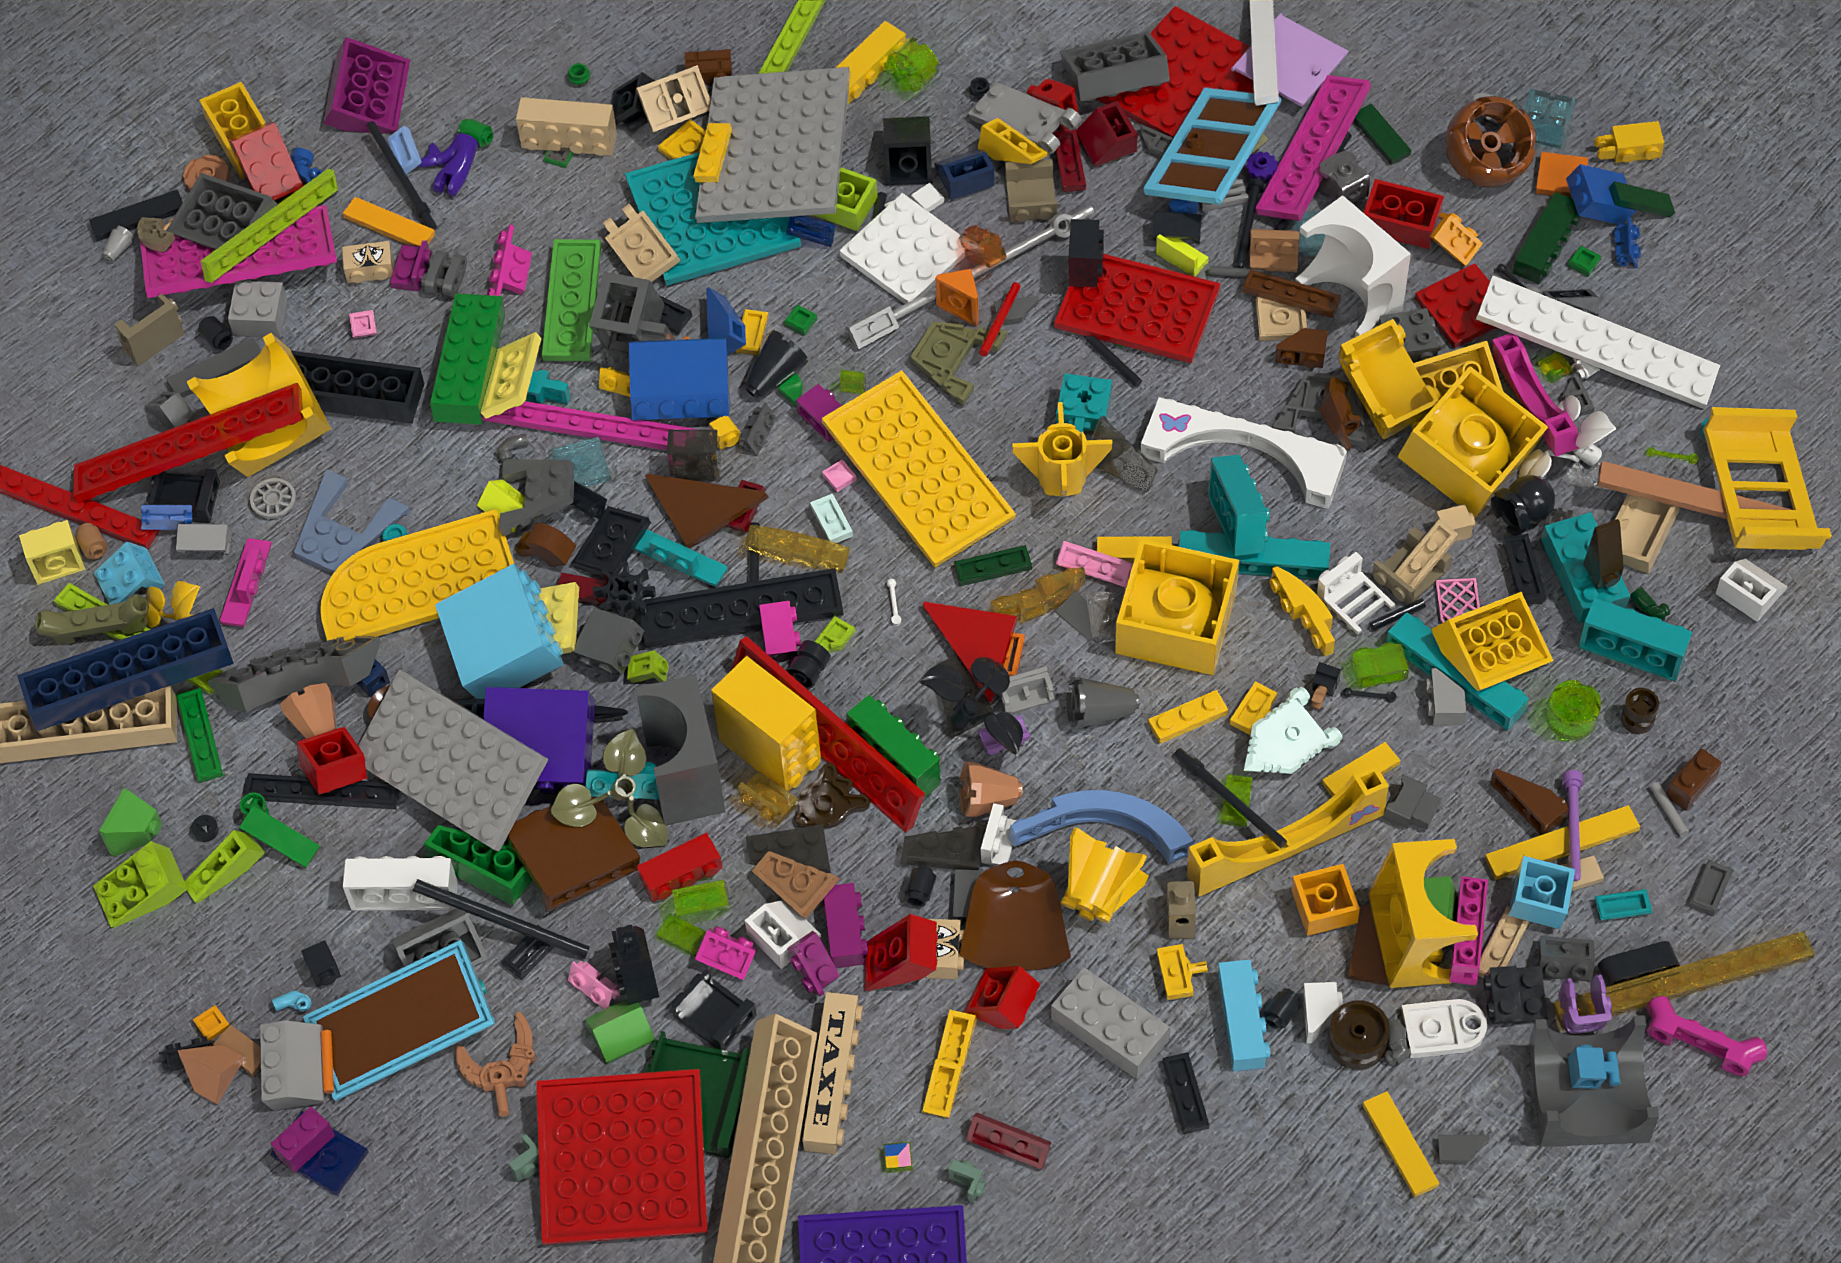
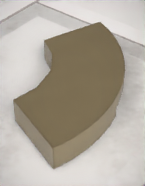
[137,217,175,252]

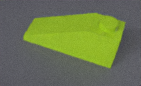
[185,830,265,903]

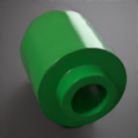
[458,119,494,148]

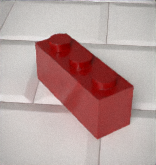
[637,832,723,902]

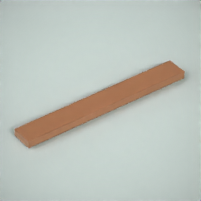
[1597,461,1792,519]

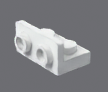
[981,803,1017,866]

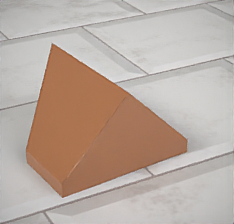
[177,1045,245,1105]

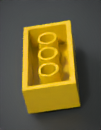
[199,82,266,180]

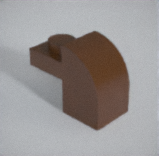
[516,523,577,567]

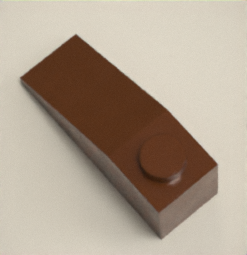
[1490,769,1569,835]

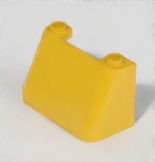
[1338,319,1441,440]

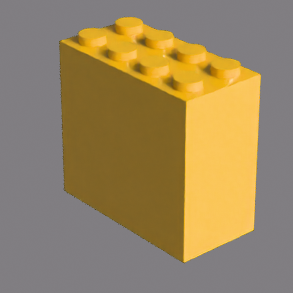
[711,656,821,793]

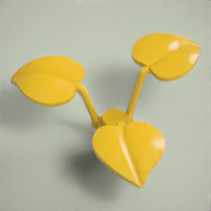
[145,581,200,628]

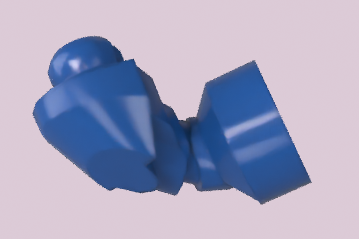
[290,148,322,185]

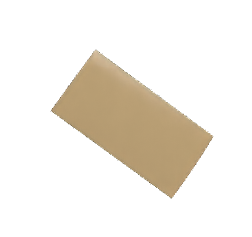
[1615,494,1681,574]

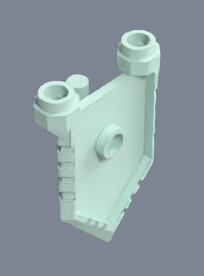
[1243,687,1342,774]

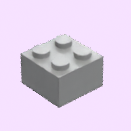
[228,281,287,338]

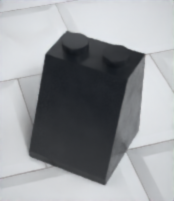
[883,116,932,186]

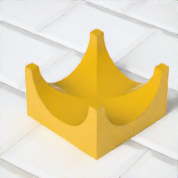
[187,333,332,477]
[1368,839,1478,988]

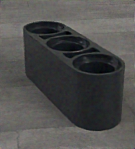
[1598,941,1680,990]

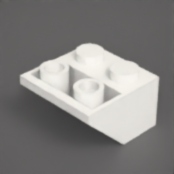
[1716,559,1787,622]
[745,900,821,969]

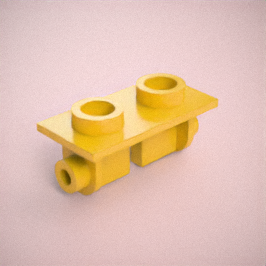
[599,367,630,397]

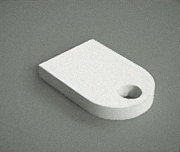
[1401,999,1487,1058]

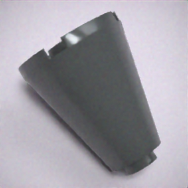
[1067,677,1140,728]

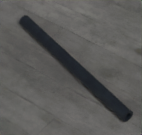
[413,879,590,959]

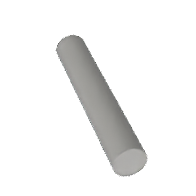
[1650,782,1689,837]

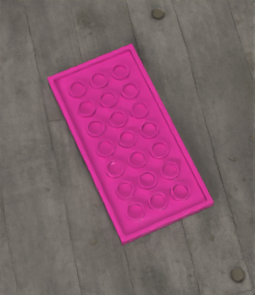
[140,205,337,298]

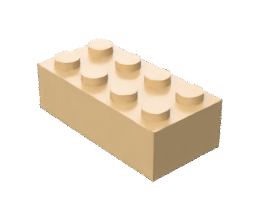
[516,97,617,156]

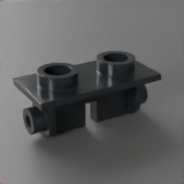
[570,481,607,519]
[159,1036,215,1072]

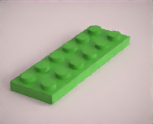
[542,239,602,361]

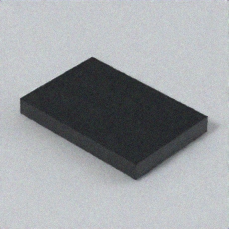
[572,506,651,576]

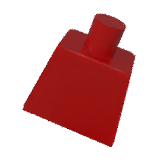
[1026,78,1079,131]

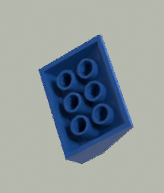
[629,338,731,420]

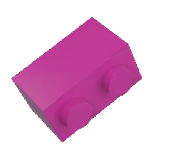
[759,601,801,656]

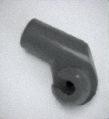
[497,433,529,460]

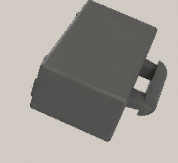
[1055,591,1111,642]

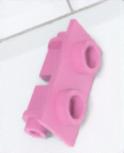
[568,961,620,1009]

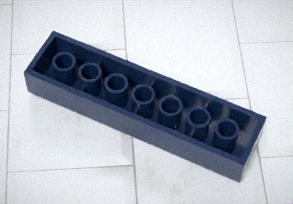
[17,608,234,731]

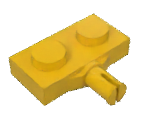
[1230,681,1278,735]
[1156,944,1208,1000]

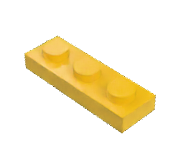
[694,123,732,183]
[1148,690,1228,744]

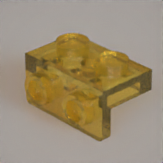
[738,771,799,825]

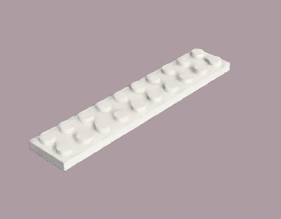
[1476,276,1720,409]

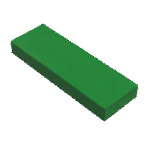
[239,806,320,869]

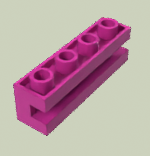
[1449,876,1488,986]

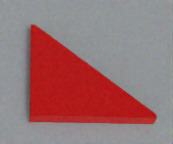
[923,601,1017,703]

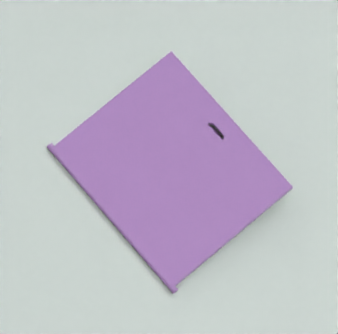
[1231,13,1349,107]

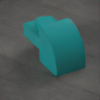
[525,370,571,405]

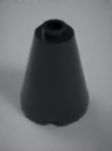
[744,330,808,398]

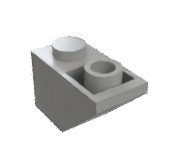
[1425,668,1466,726]

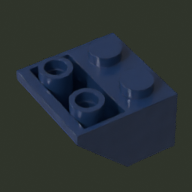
[934,149,995,200]

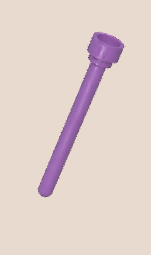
[1562,770,1583,882]

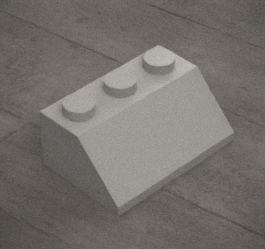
[260,1020,325,1111]

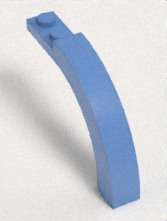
[1009,790,1193,864]

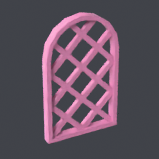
[1435,578,1480,623]

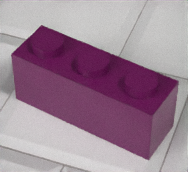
[824,883,868,968]

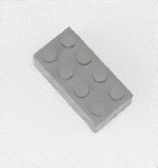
[1051,967,1170,1079]

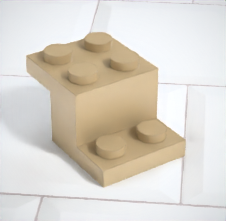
[636,65,711,132]

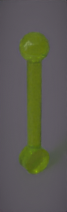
[1647,447,1699,464]

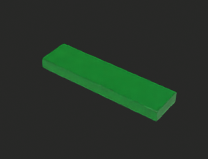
[176,688,224,783]

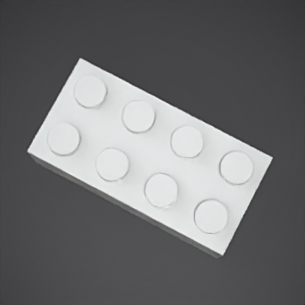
[343,856,458,911]

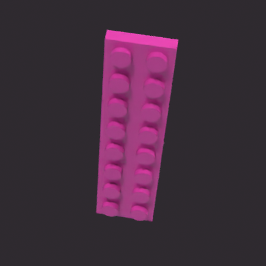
[1256,75,1371,221]

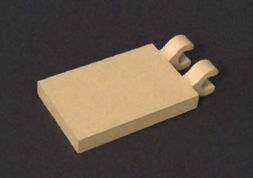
[603,204,681,282]

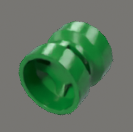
[240,793,270,819]

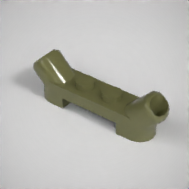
[35,594,149,645]

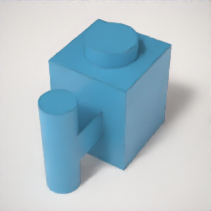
[1568,1045,1621,1089]

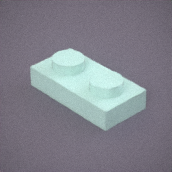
[810,494,853,545]

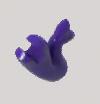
[417,133,478,197]

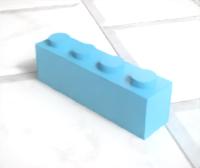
[1218,960,1270,1071]

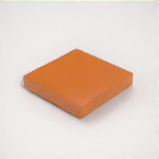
[1536,151,1588,198]

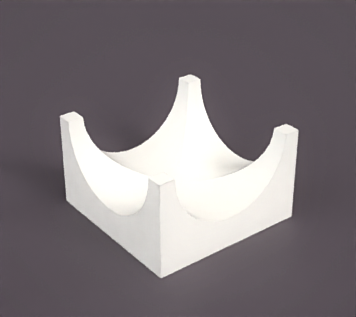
[1295,195,1411,337]

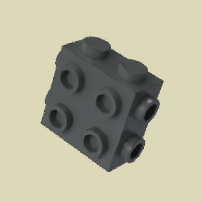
[1375,308,1441,363]
[571,608,644,675]

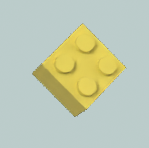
[19,520,86,585]

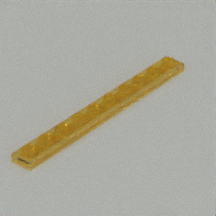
[1553,931,1815,1030]

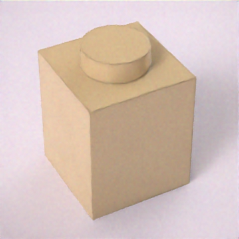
[1435,504,1475,542]

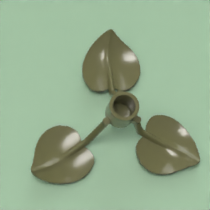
[551,729,668,848]

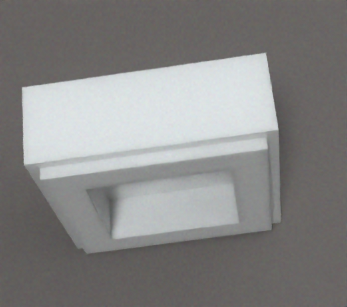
[911,183,944,212]

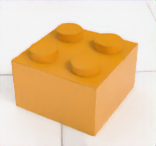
[1291,864,1360,936]

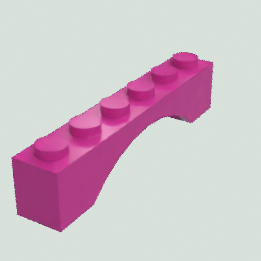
[1492,333,1578,457]

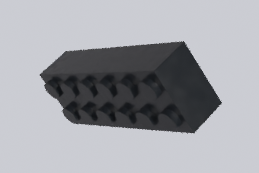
[291,350,424,424]

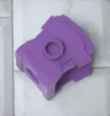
[1558,975,1612,1034]

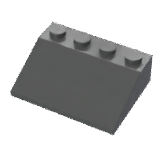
[1060,31,1170,102]
[166,173,278,250]

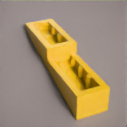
[923,1010,977,1118]

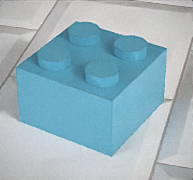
[1508,856,1575,929]

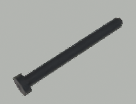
[1235,179,1264,268]

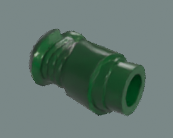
[1630,587,1671,621]

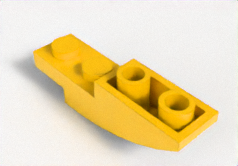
[1269,567,1335,657]

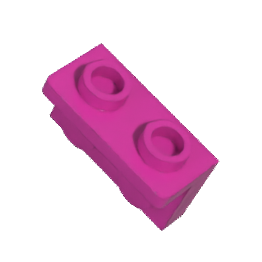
[695,926,757,980]

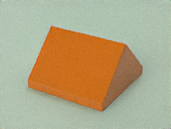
[935,269,979,327]

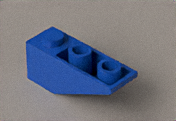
[706,287,746,355]

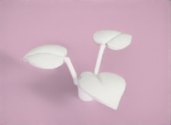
[1519,395,1616,478]

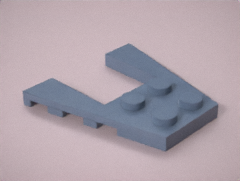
[294,469,410,575]

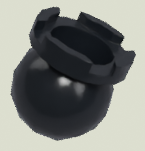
[1490,475,1555,535]

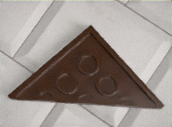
[645,474,769,549]

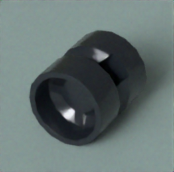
[786,640,831,688]

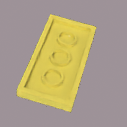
[480,332,541,419]

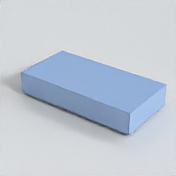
[387,126,422,174]

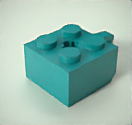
[1056,373,1112,434]

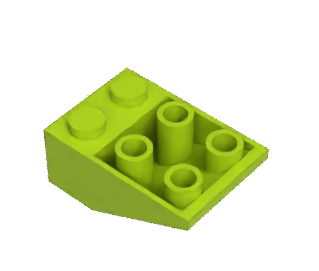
[93,841,188,928]

